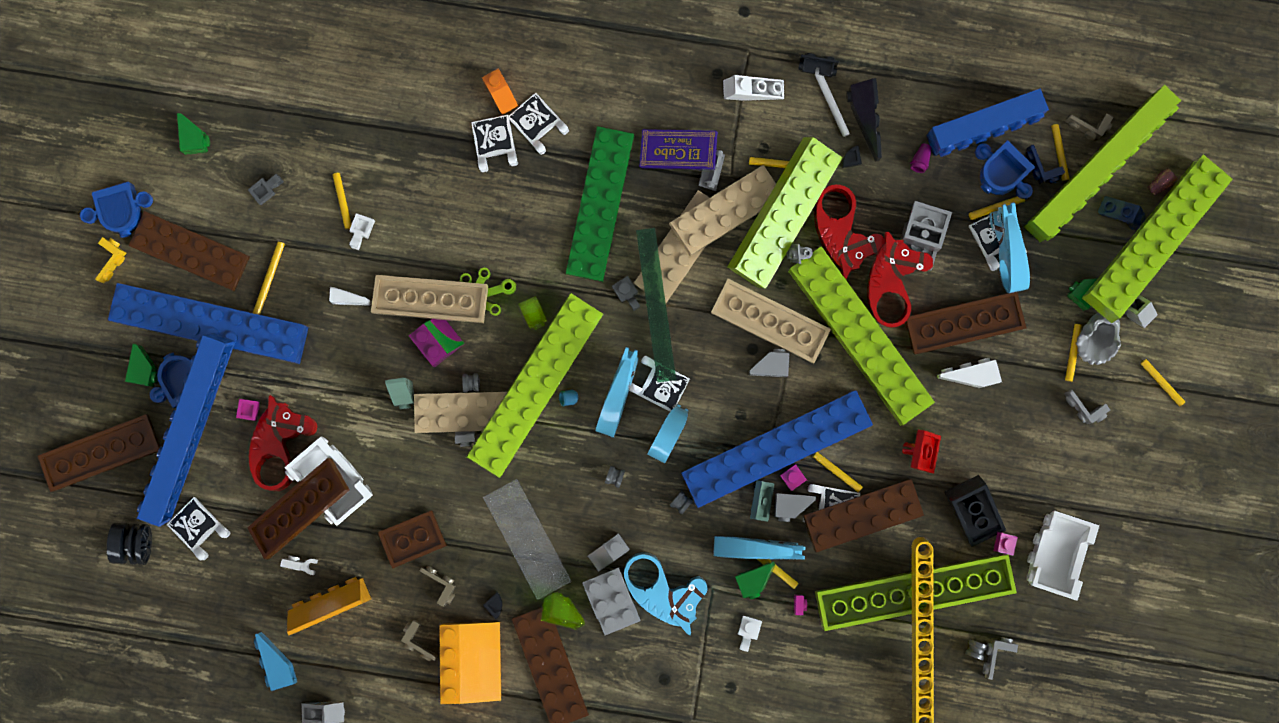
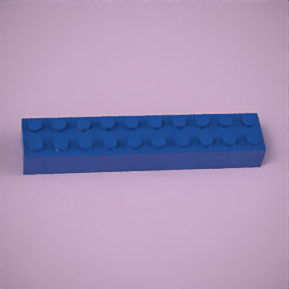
[108,283,309,364]
[137,333,235,527]
[681,391,873,508]

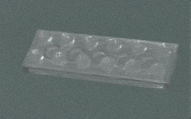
[483,479,572,600]

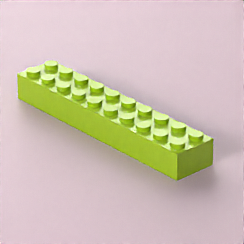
[1024,85,1181,242]
[1082,154,1233,323]
[788,246,935,426]
[466,293,603,478]
[815,554,1017,631]

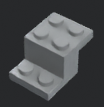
[900,201,952,271]
[582,568,641,635]

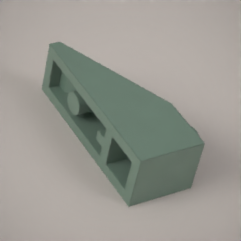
[385,378,414,410]

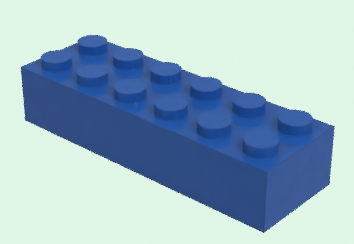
[926,88,1049,157]

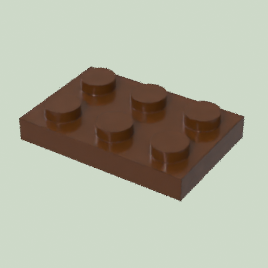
[378,510,447,568]

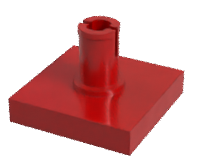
[902,429,941,474]

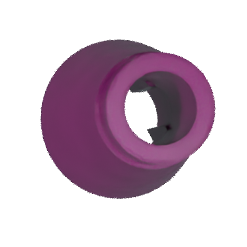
[910,143,932,173]

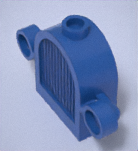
[975,140,1035,200]
[80,182,153,238]
[150,353,191,408]

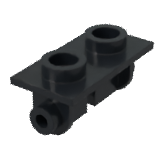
[798,53,839,77]

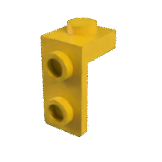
[95,237,126,284]

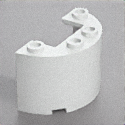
[285,436,373,526]
[1027,511,1099,601]

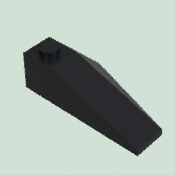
[846,78,882,162]

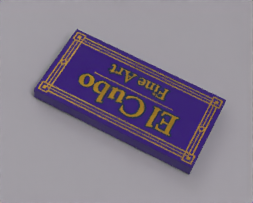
[640,129,718,170]

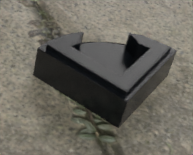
[842,145,862,168]
[483,592,503,619]

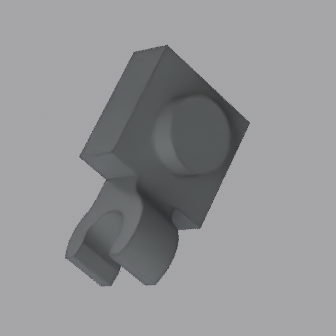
[248,174,284,205]
[612,276,640,311]

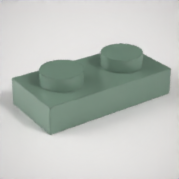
[750,480,774,522]

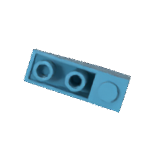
[254,632,297,691]

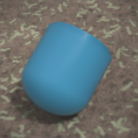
[559,390,578,406]

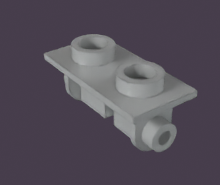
[698,150,725,191]
[787,243,813,264]

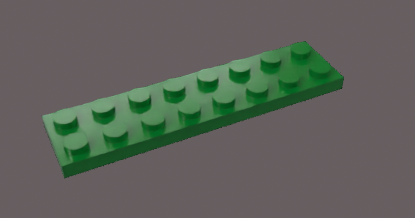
[566,126,634,282]

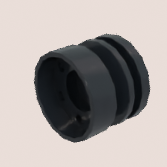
[107,523,152,565]

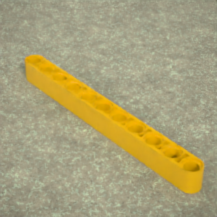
[912,537,934,723]

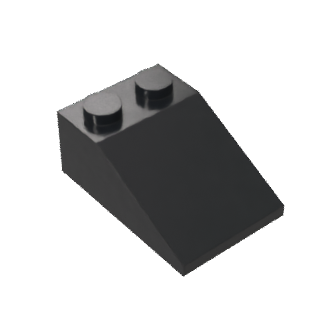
[944,475,1006,547]

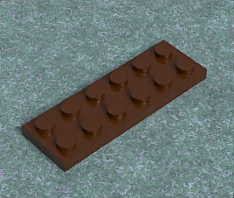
[129,211,250,291]
[906,292,1026,355]
[38,414,160,492]
[247,458,350,559]
[803,479,924,552]
[512,605,589,723]

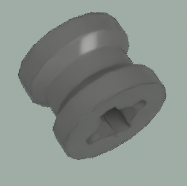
[462,373,480,393]
[605,466,625,488]
[670,490,693,515]
[965,639,988,660]

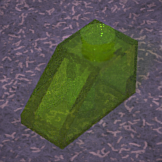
[518,296,547,330]
[541,593,585,630]

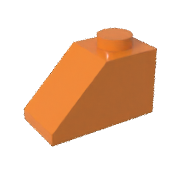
[482,68,518,115]

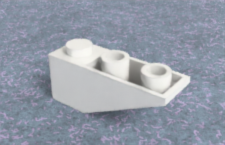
[723,75,784,100]
[937,358,1002,388]

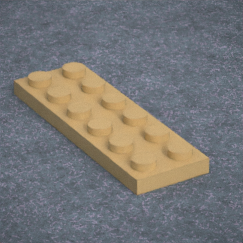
[669,165,776,256]
[633,190,709,305]
[371,275,488,323]
[711,279,831,364]
[414,392,507,433]

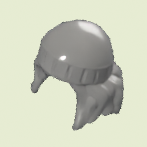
[1076,313,1121,365]

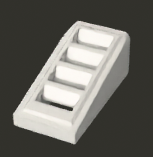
[329,287,371,306]

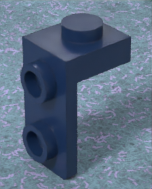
[1025,144,1065,184]
[1098,196,1146,231]

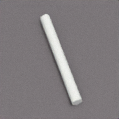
[814,68,850,137]

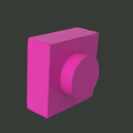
[236,399,260,421]
[780,464,807,491]
[993,532,1018,556]
[794,594,807,615]

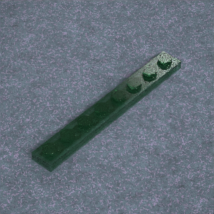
[636,228,676,383]

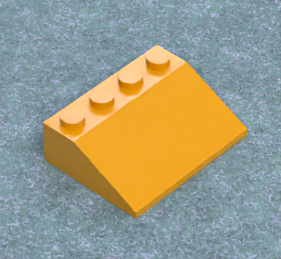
[287,577,372,635]
[440,622,501,704]

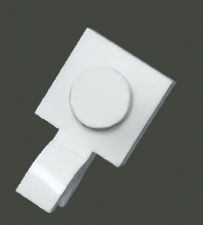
[349,213,375,250]
[280,555,318,575]
[738,616,762,652]

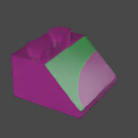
[408,319,465,367]

